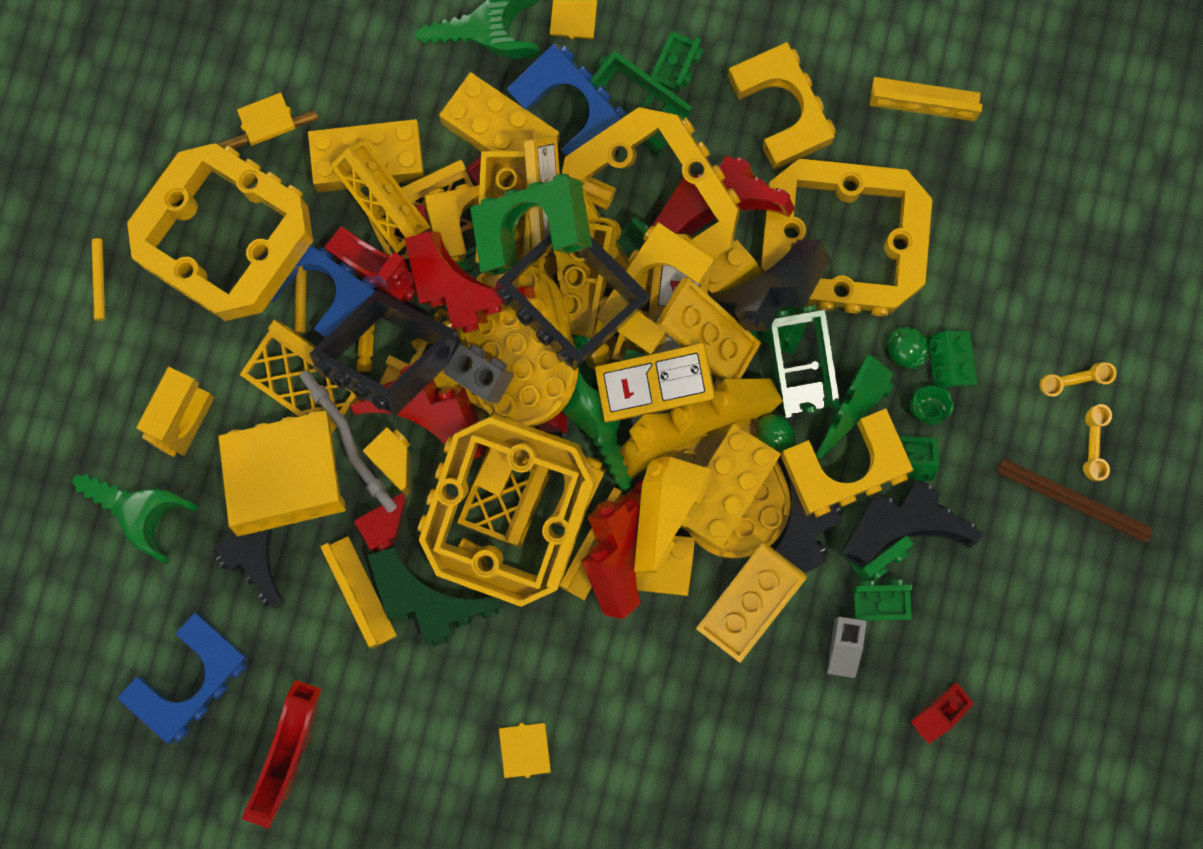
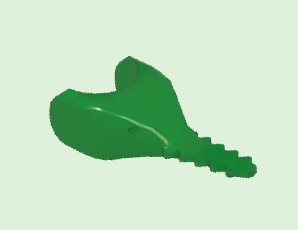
[415,0,540,60]
[562,372,632,490]
[72,473,199,565]

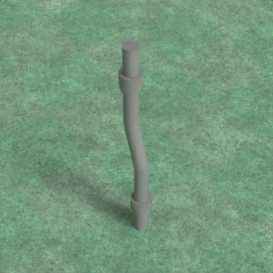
[300,370,397,513]

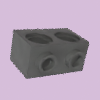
[443,343,514,404]

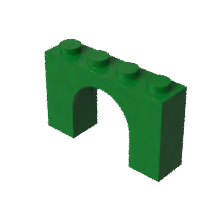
[470,174,592,276]

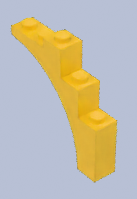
[608,379,783,480]

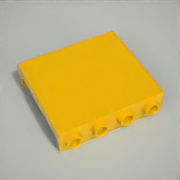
[219,410,346,537]

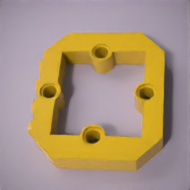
[562,107,741,296]
[127,143,313,321]
[760,159,932,316]
[418,414,597,607]

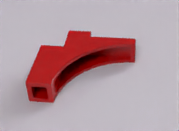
[653,155,795,236]
[324,226,417,303]
[404,231,536,334]
[350,364,488,459]
[581,480,643,619]
[242,680,322,829]

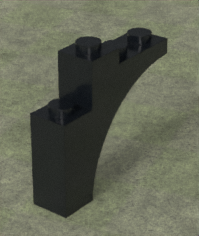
[708,239,831,331]
[775,458,842,574]
[839,480,983,569]
[214,504,286,609]

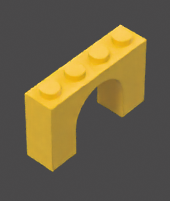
[727,42,836,170]
[424,184,480,262]
[596,222,718,354]
[136,366,214,457]
[781,409,913,518]
[474,448,606,528]

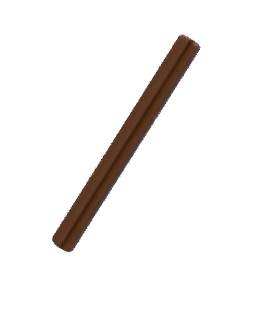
[997,459,1152,542]

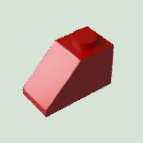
[354,493,407,553]
[911,682,974,744]

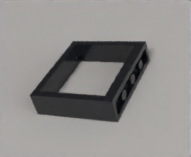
[494,233,650,371]
[309,290,461,416]

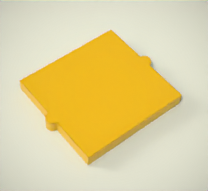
[550,0,597,40]
[237,92,296,146]
[499,723,551,778]

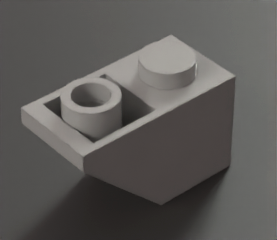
[827,617,867,678]

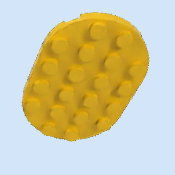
[460,265,578,427]
[660,418,791,559]

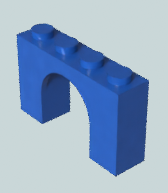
[507,44,628,156]
[271,245,376,339]
[117,613,249,744]

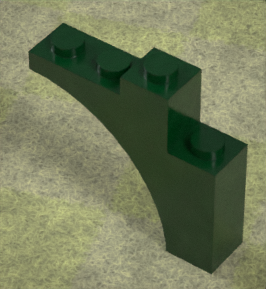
[368,547,503,647]

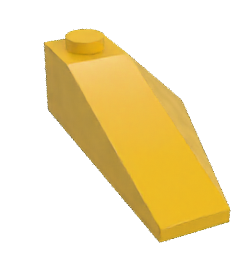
[554,222,618,338]
[634,457,712,574]

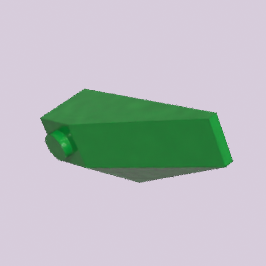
[815,354,894,462]

